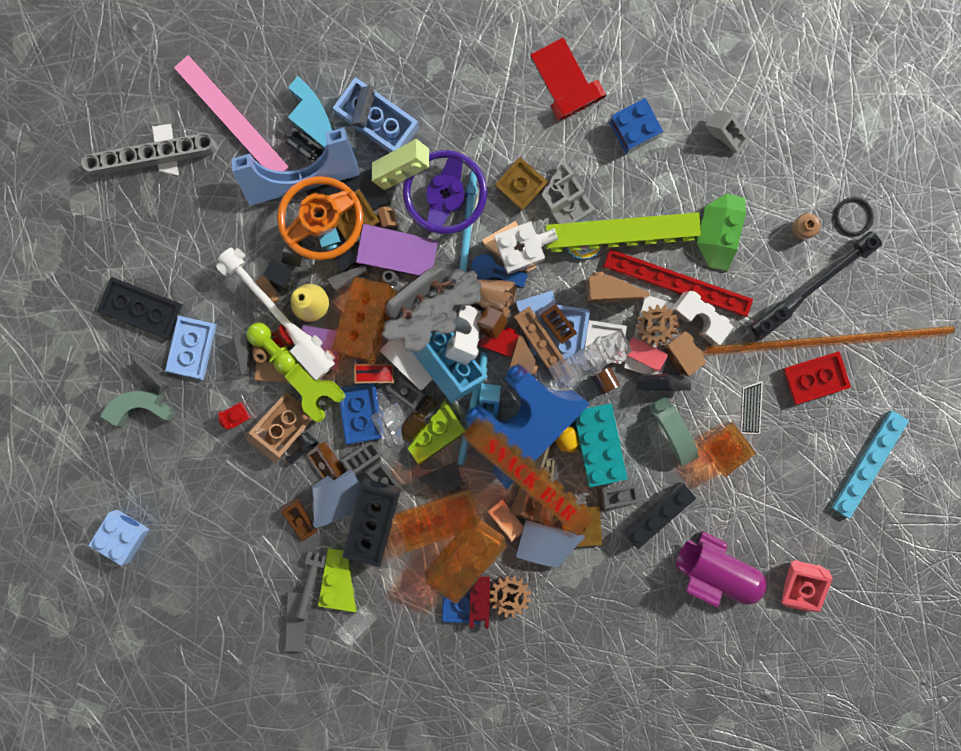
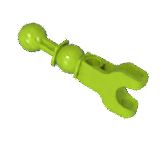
[247,322,345,422]

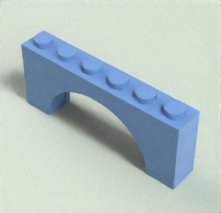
[231,127,359,206]

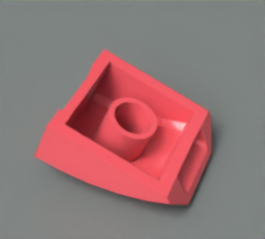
[781,560,833,612]

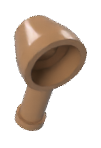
[252,345,289,363]

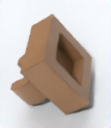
[376,207,399,228]

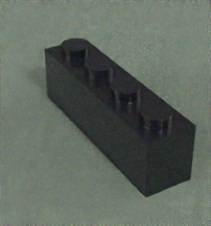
[622,482,696,549]

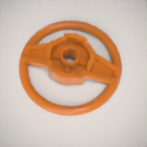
[277,176,363,260]

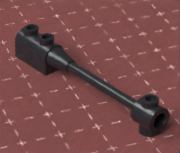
[746,231,882,341]

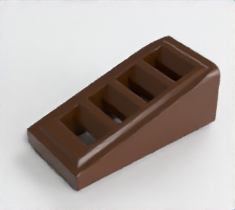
[538,301,577,344]

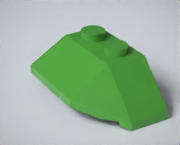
[696,194,746,272]

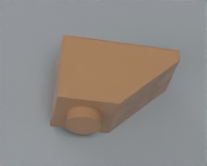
[509,335,538,377]

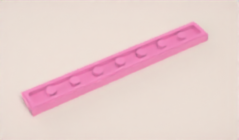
[174,55,289,171]

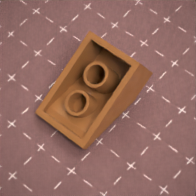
[585,272,650,304]
[246,392,313,464]

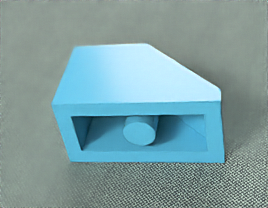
[479,383,501,419]

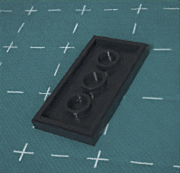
[306,169,391,218]
[97,277,183,340]

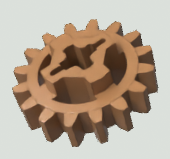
[636,304,680,347]
[490,574,531,618]

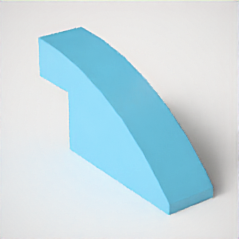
[288,76,333,150]

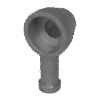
[380,269,400,302]

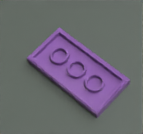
[355,224,438,276]

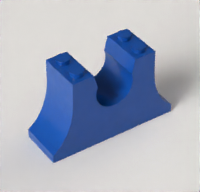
[464,363,590,489]

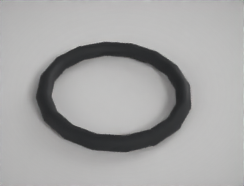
[835,197,874,236]

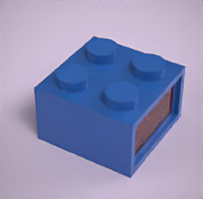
[609,98,663,155]

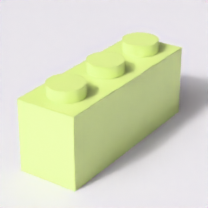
[372,139,429,190]

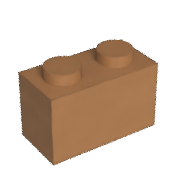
[661,331,707,376]

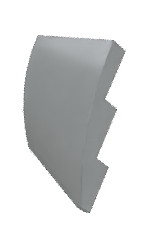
[542,160,595,224]

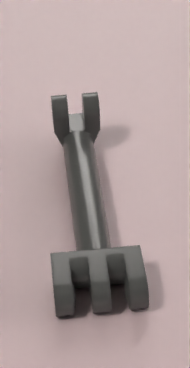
[295,551,327,620]

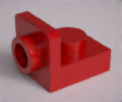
[218,402,251,430]

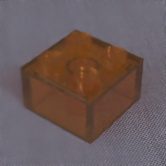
[697,422,756,477]

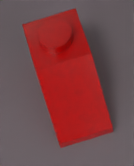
[477,327,519,358]

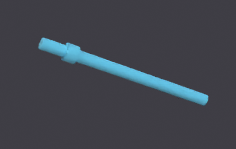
[459,171,478,272]
[457,352,489,465]

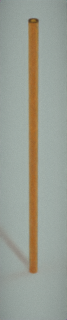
[707,326,955,354]

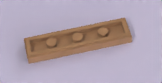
[514,306,572,381]

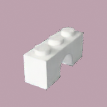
[671,291,733,346]
[445,305,482,365]

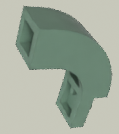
[100,391,175,426]
[649,397,699,467]

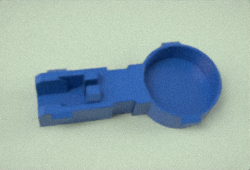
[471,254,528,289]

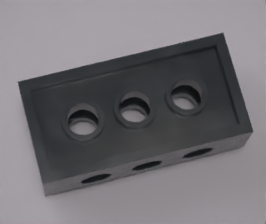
[342,478,402,567]

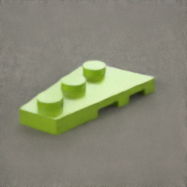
[408,401,467,465]

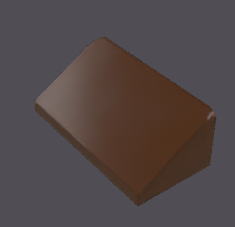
[306,442,346,480]

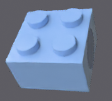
[88,510,150,566]

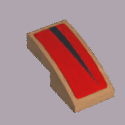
[354,364,394,384]

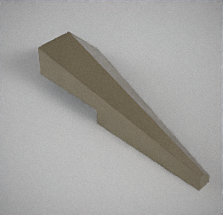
[509,442,556,525]

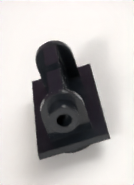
[283,127,325,163]

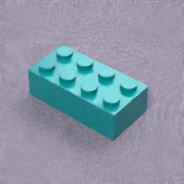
[574,403,628,487]

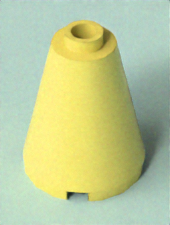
[290,284,329,322]

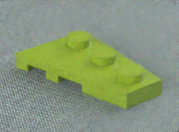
[318,548,357,612]

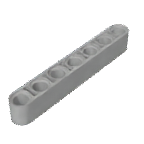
[81,133,217,176]

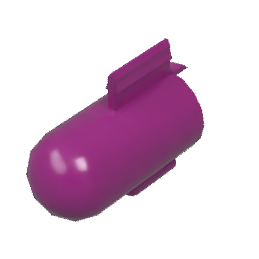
[676,531,766,607]

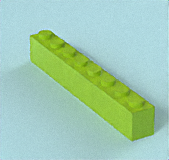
[544,212,701,252]

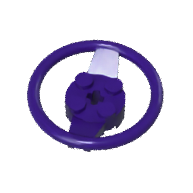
[403,150,487,234]

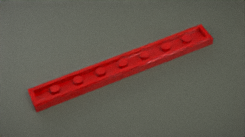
[603,249,753,318]

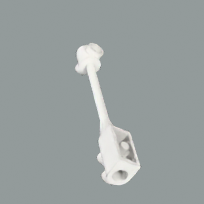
[216,248,335,380]

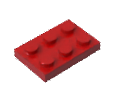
[783,351,851,405]

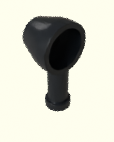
[286,432,319,465]

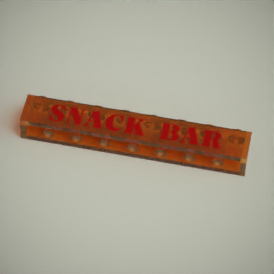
[462,417,594,536]

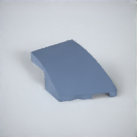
[312,470,361,528]
[516,520,585,568]

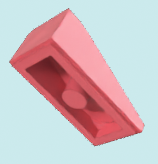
[623,337,668,372]

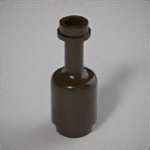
[398,395,439,442]

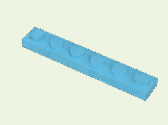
[831,411,909,519]

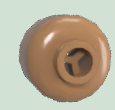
[792,213,821,240]

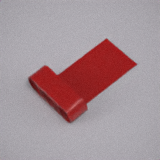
[530,37,607,122]

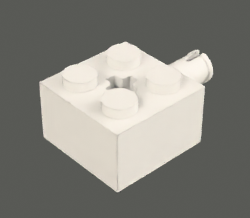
[494,221,558,275]

